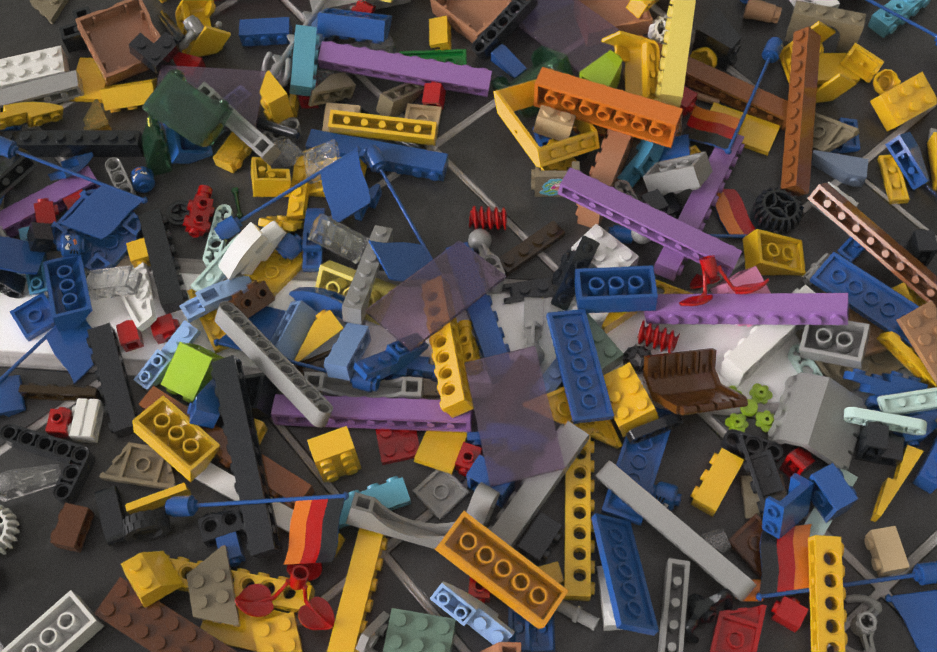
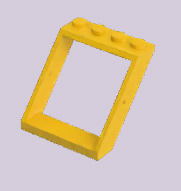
[493,79,600,167]

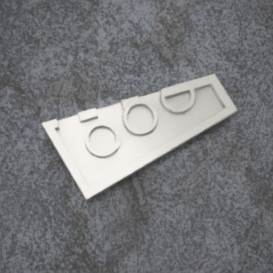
[114,262,157,331]

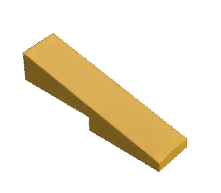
[870,445,924,522]

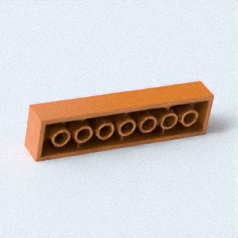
[534,67,683,148]

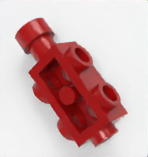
[183,185,215,238]

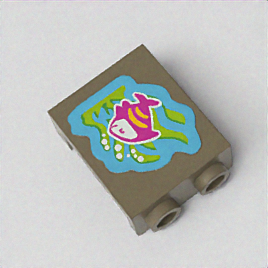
[531,161,580,197]

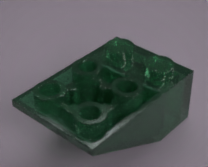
[141,112,174,176]

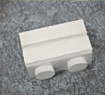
[67,398,104,443]

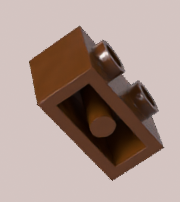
[227,280,276,318]
[50,503,95,553]

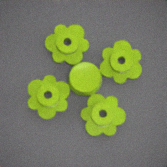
[725,383,774,432]

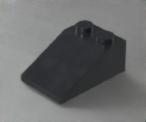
[219,372,277,420]

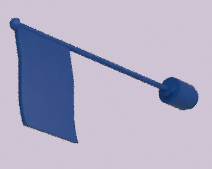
[0,136,148,240]
[363,145,448,283]
[214,146,371,241]
[0,195,45,274]
[214,306,381,393]
[0,319,94,385]
[885,590,937,652]

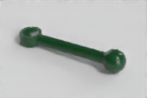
[231,187,243,219]

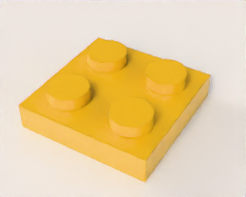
[251,611,303,652]

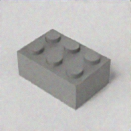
[643,151,713,196]
[799,320,870,370]

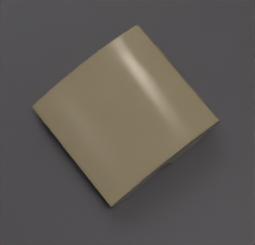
[740,474,786,518]

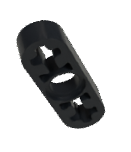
[626,413,684,445]

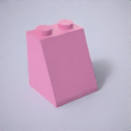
[710,266,771,327]

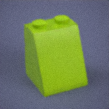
[579,50,623,89]
[161,342,224,403]

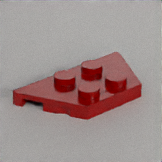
[709,604,767,652]

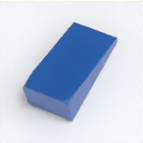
[491,44,527,79]
[837,237,866,263]

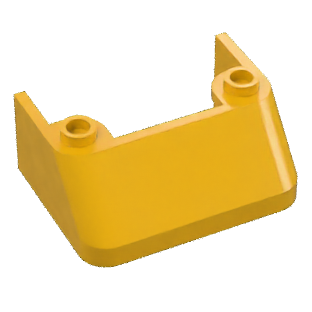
[175,0,231,57]
[779,21,856,103]
[602,31,660,100]

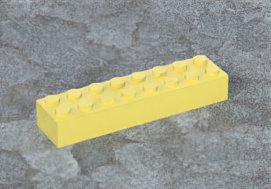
[654,0,696,108]

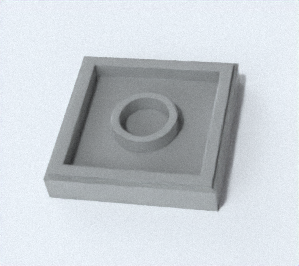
[412,469,470,521]

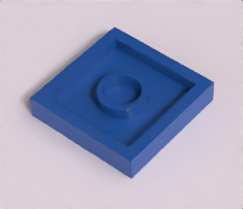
[9,293,55,342]

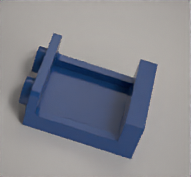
[762,473,814,539]

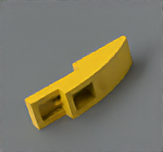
[0,102,64,130]

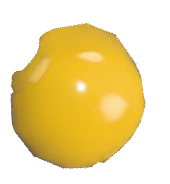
[690,47,717,68]
[873,69,901,95]

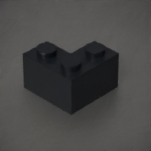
[59,6,91,53]
[129,32,180,74]
[640,188,683,219]
[888,229,937,270]
[855,421,904,467]

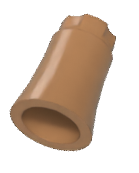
[743,0,782,24]

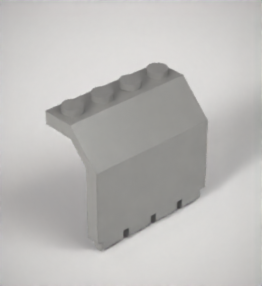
[767,372,867,470]

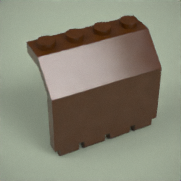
[643,348,748,415]

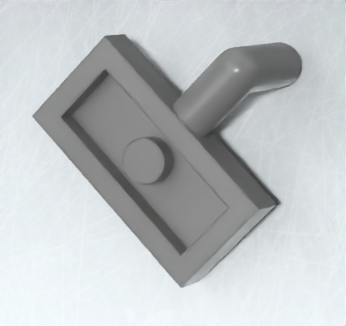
[355,611,390,652]

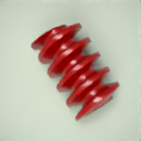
[469,206,507,231]
[637,320,680,353]

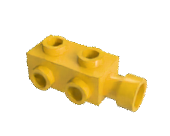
[457,320,484,377]

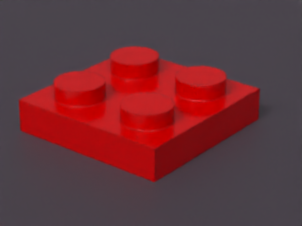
[375,429,419,465]

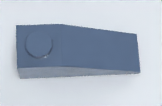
[811,150,869,187]

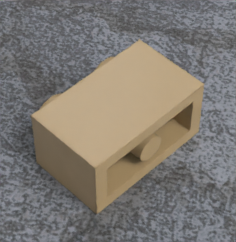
[533,105,576,141]
[864,526,910,577]

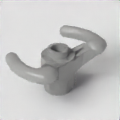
[179,15,222,50]
[261,51,292,87]
[845,594,882,652]

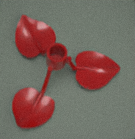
[679,255,769,306]
[235,563,335,630]

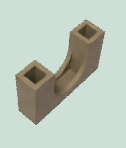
[785,0,866,53]

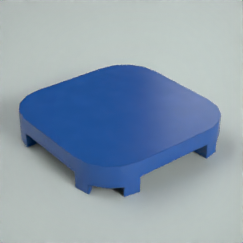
[51,189,142,275]

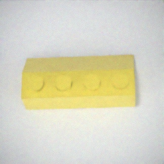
[315,260,397,325]

